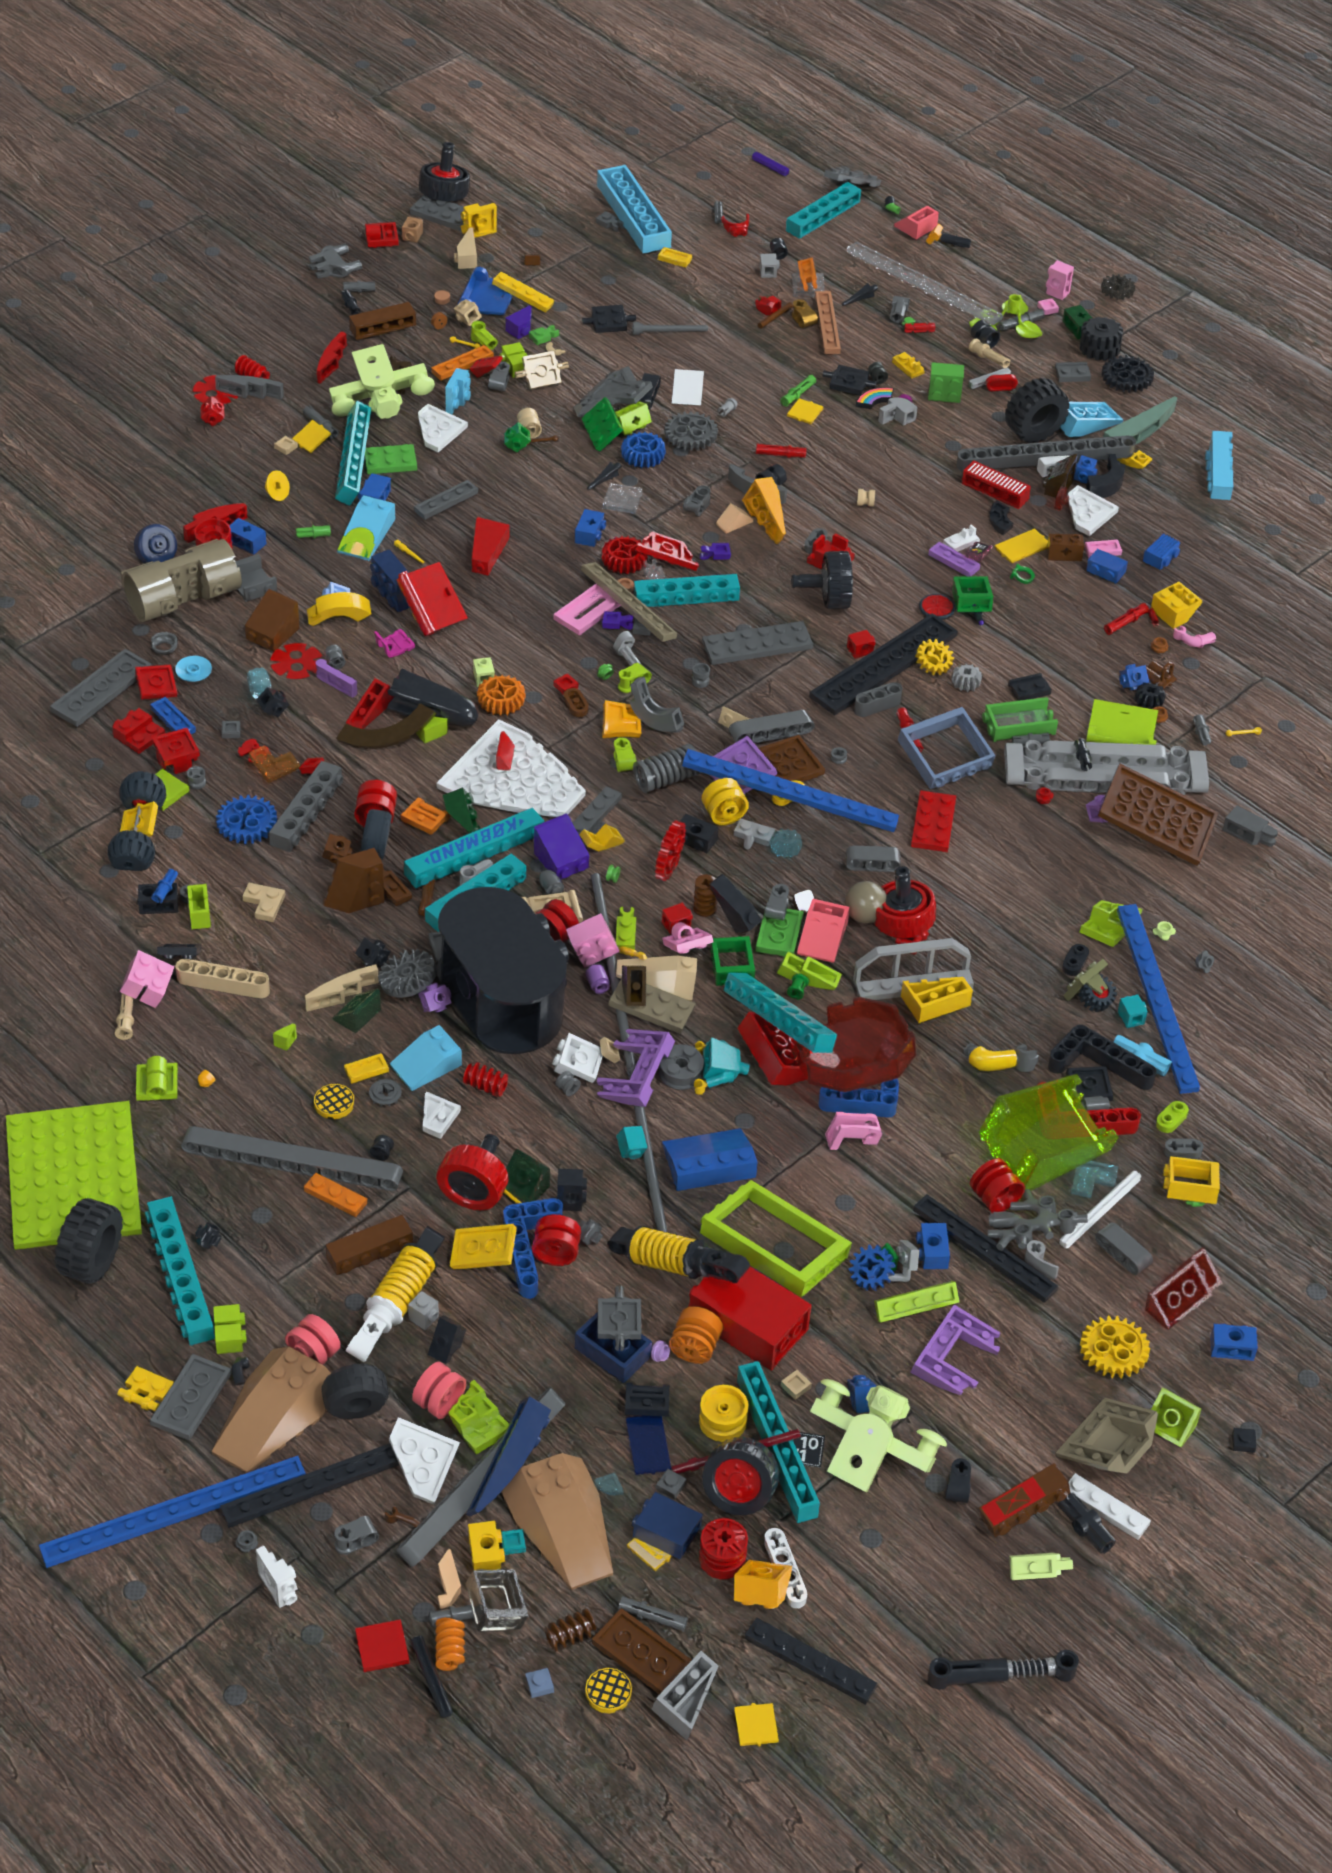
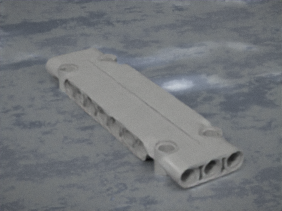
[1004,740,1209,795]

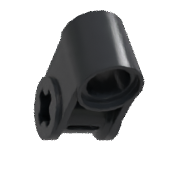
[945,1458,971,1503]

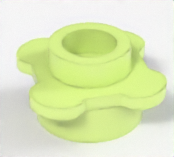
[1153,921,1176,940]

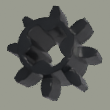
[195,1223,222,1249]

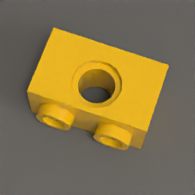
[468,1521,505,1575]

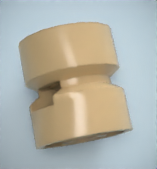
[517,408,542,439]

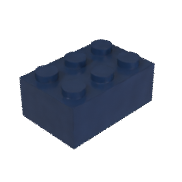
[370,549,410,613]
[575,1312,652,1383]

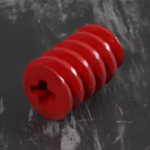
[235,355,270,379]
[463,1062,509,1097]

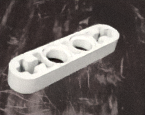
[764,1528,807,1608]

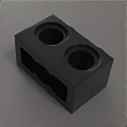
[138,883,178,914]

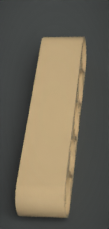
[175,959,270,998]

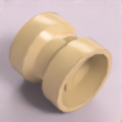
[857,489,875,507]

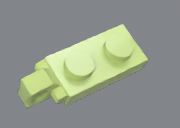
[1009,1553,1073,1580]

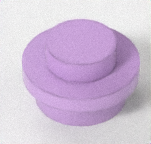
[651,1340,670,1362]

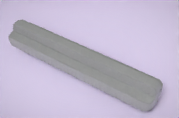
[968,368,1011,389]

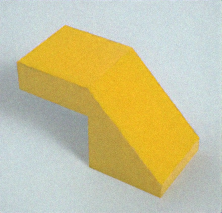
[579,824,625,852]

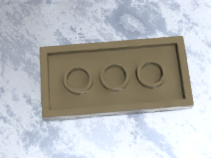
[608,979,696,1034]

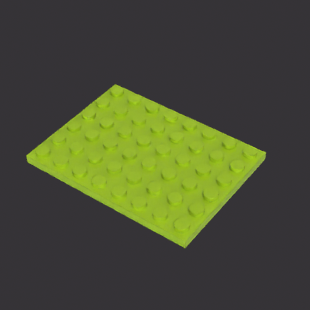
[6,1101,142,1250]

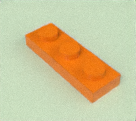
[304,1173,367,1217]

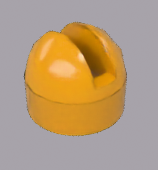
[198,1070,216,1088]

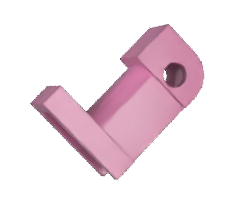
[825,1112,882,1150]

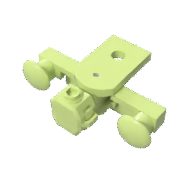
[329,344,435,419]
[810,1379,947,1492]

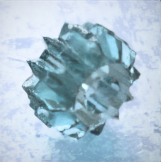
[247,667,271,699]
[770,828,802,859]

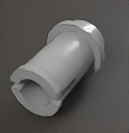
[717,398,737,417]

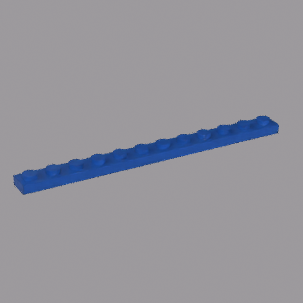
[682,749,899,832]
[1117,904,1200,1094]
[39,1456,306,1568]

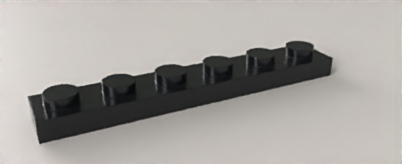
[745,1617,877,1705]

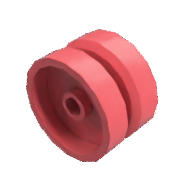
[285,1314,341,1365]
[412,1362,466,1419]

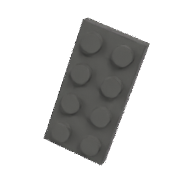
[410,195,464,232]
[150,1354,232,1441]

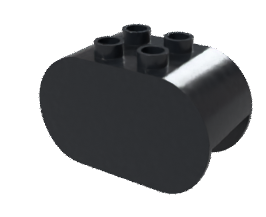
[437,887,569,1054]

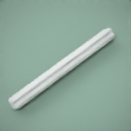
[1059,1171,1141,1249]

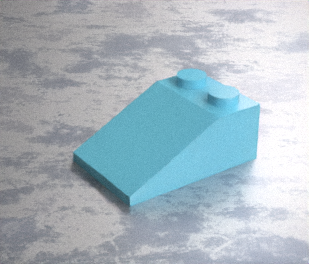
[390,1025,462,1091]

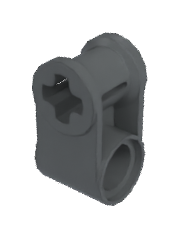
[488,361,510,392]
[683,485,711,517]
[765,884,789,921]
[334,1516,379,1555]

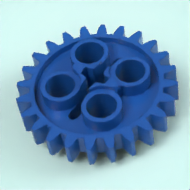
[216,795,277,844]

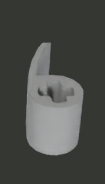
[1024,1240,1059,1280]

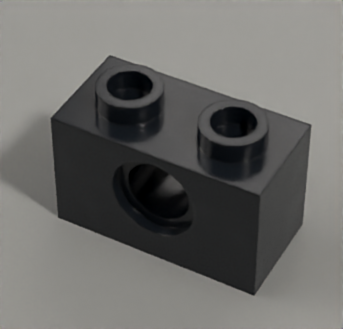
[679,814,719,854]
[557,1169,587,1211]

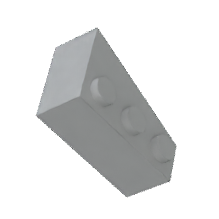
[652,1651,718,1740]

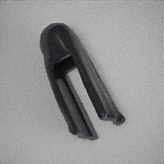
[387,668,479,727]

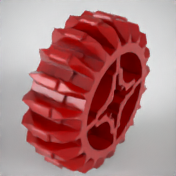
[602,535,648,575]

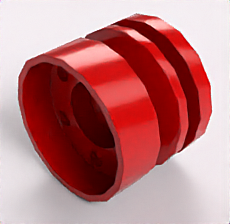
[194,518,233,550]
[970,1158,1025,1213]
[699,1518,748,1580]

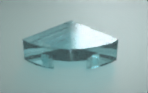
[594,1473,623,1496]

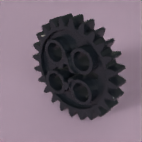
[1101,355,1154,393]

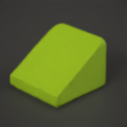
[273,1024,297,1051]

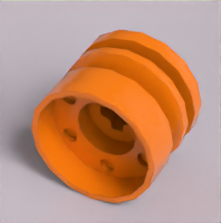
[669,1307,723,1364]

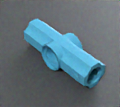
[1114,1035,1172,1076]

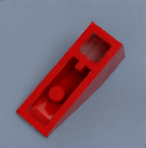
[346,678,394,729]

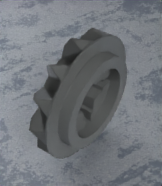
[369,1079,402,1107]

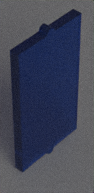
[626,1415,671,1475]

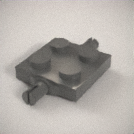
[598,1286,641,1351]

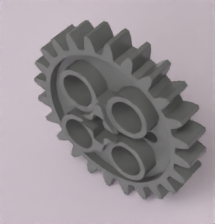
[664,411,718,451]

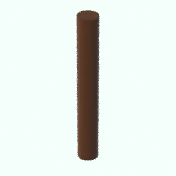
[758,302,793,329]

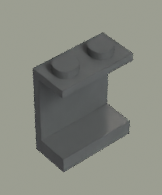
[235,554,277,602]

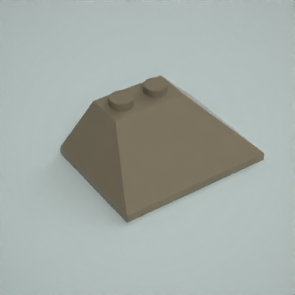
[1056,1398,1158,1473]

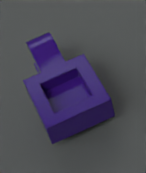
[700,543,731,560]
[602,611,633,630]

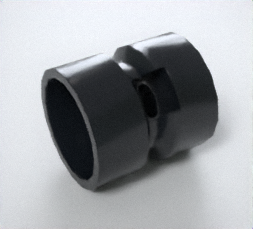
[970,320,1000,349]
[755,464,787,485]

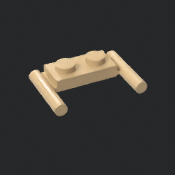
[522,890,583,923]

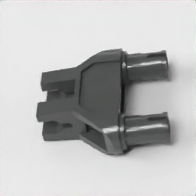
[309,243,362,279]

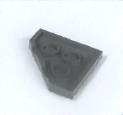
[824,166,881,187]

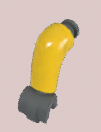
[963,1043,1039,1072]

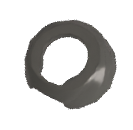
[151,632,178,655]

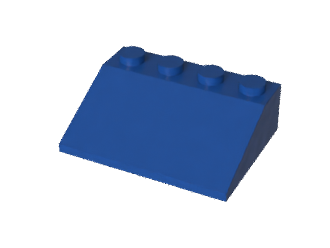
[662,1128,758,1191]

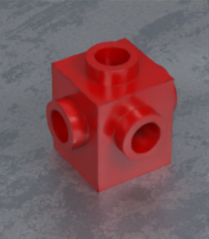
[200,396,224,427]

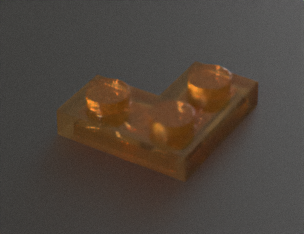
[249,745,300,783]

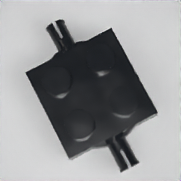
[582,305,636,333]
[822,365,877,395]

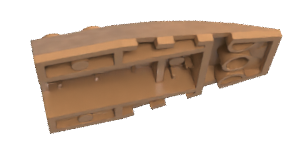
[212,1346,331,1473]
[501,1453,613,1590]

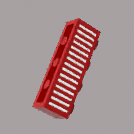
[962,460,1031,509]

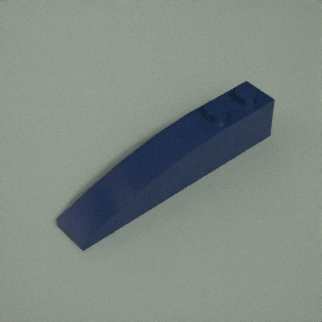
[466,1396,551,1517]

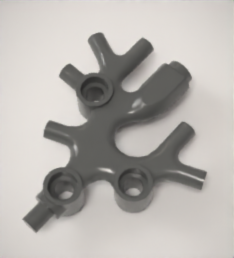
[988,1189,1088,1251]

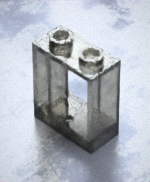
[466,1568,529,1631]

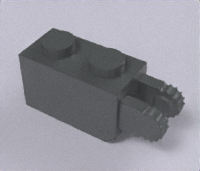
[1223,805,1278,846]

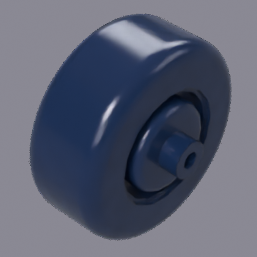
[134,524,177,563]

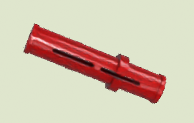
[756,444,807,458]
[1104,603,1149,635]
[896,708,924,753]

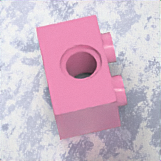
[1046,260,1074,300]

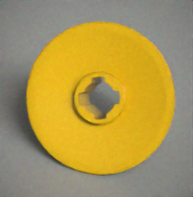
[265,470,290,501]

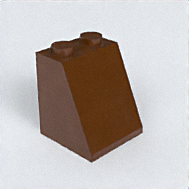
[245,589,300,652]

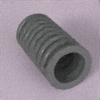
[633,743,701,793]

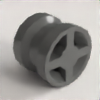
[187,766,206,790]
[555,1071,581,1096]

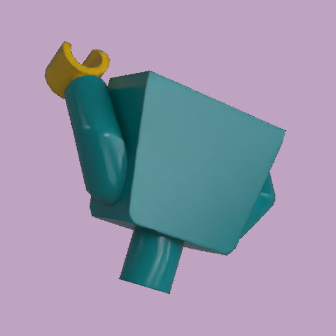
[694,1037,750,1095]

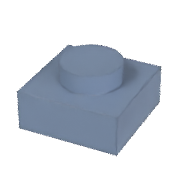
[525,1668,554,1698]

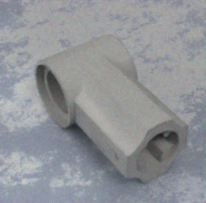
[459,859,493,886]

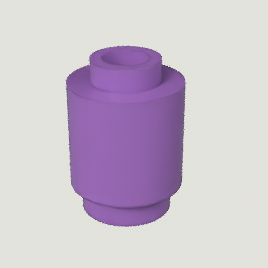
[585,965,610,994]

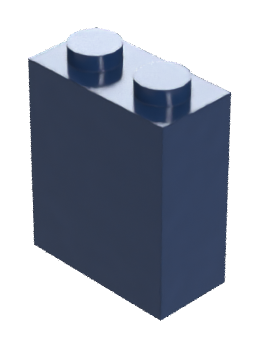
[631,1492,703,1559]

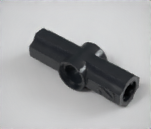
[1058,1492,1116,1554]

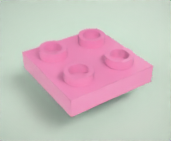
[662,923,713,954]

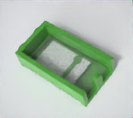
[982,697,1058,742]

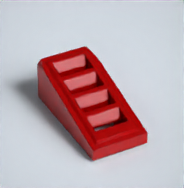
[470,356,502,378]

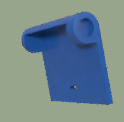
[458,267,519,315]

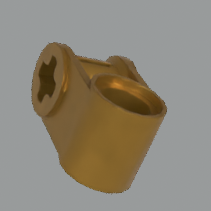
[792,299,818,328]

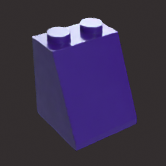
[534,813,589,880]

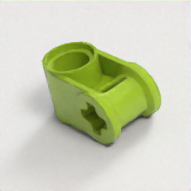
[618,663,652,693]
[613,738,636,772]

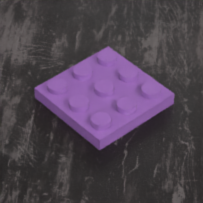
[709,736,777,794]

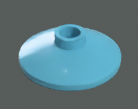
[175,656,212,682]

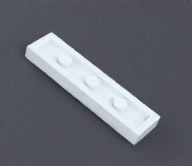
[1069,1473,1151,1540]

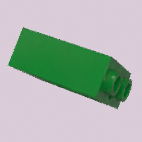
[952,576,993,612]
[710,936,755,986]

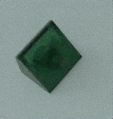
[332,988,381,1033]
[506,1148,550,1202]

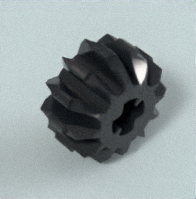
[1135,682,1166,709]

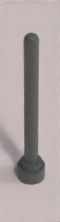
[632,322,709,335]

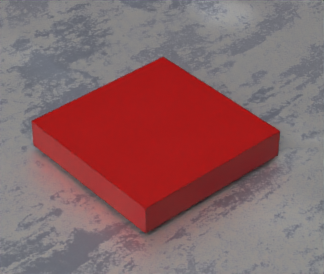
[135,665,178,700]
[355,1619,410,1672]

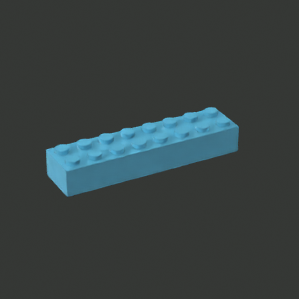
[597,165,672,254]

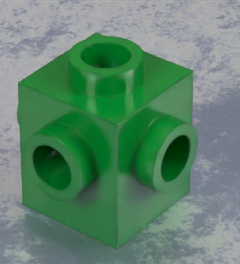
[504,422,531,453]

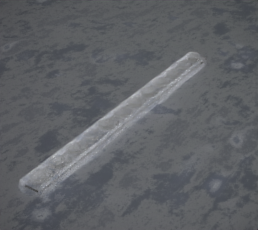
[847,242,1003,325]

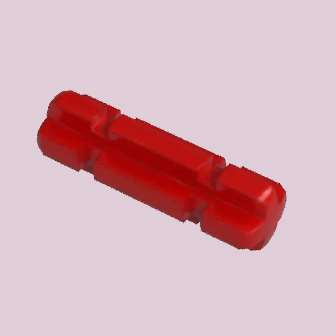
[904,323,936,333]

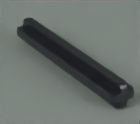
[411,1635,452,1718]

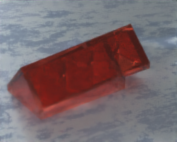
[1145,1247,1223,1330]

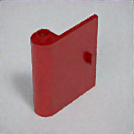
[396,562,468,637]

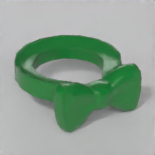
[1010,564,1035,584]

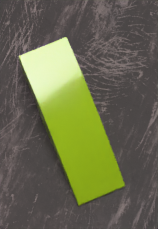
[777,952,842,990]

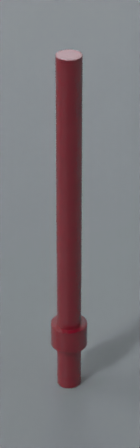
[672,1429,801,1474]

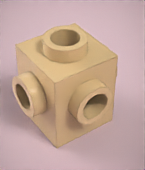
[454,299,482,326]

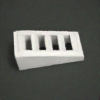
[1037,456,1069,478]

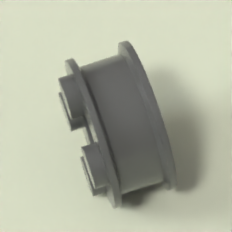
[659,1044,704,1090]

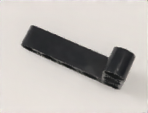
[1048,1025,1157,1090]

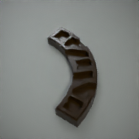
[336,704,436,749]

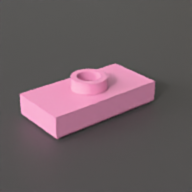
[1084,540,1122,558]

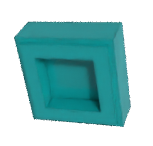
[501,1529,526,1555]

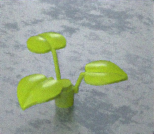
[969,294,1042,338]

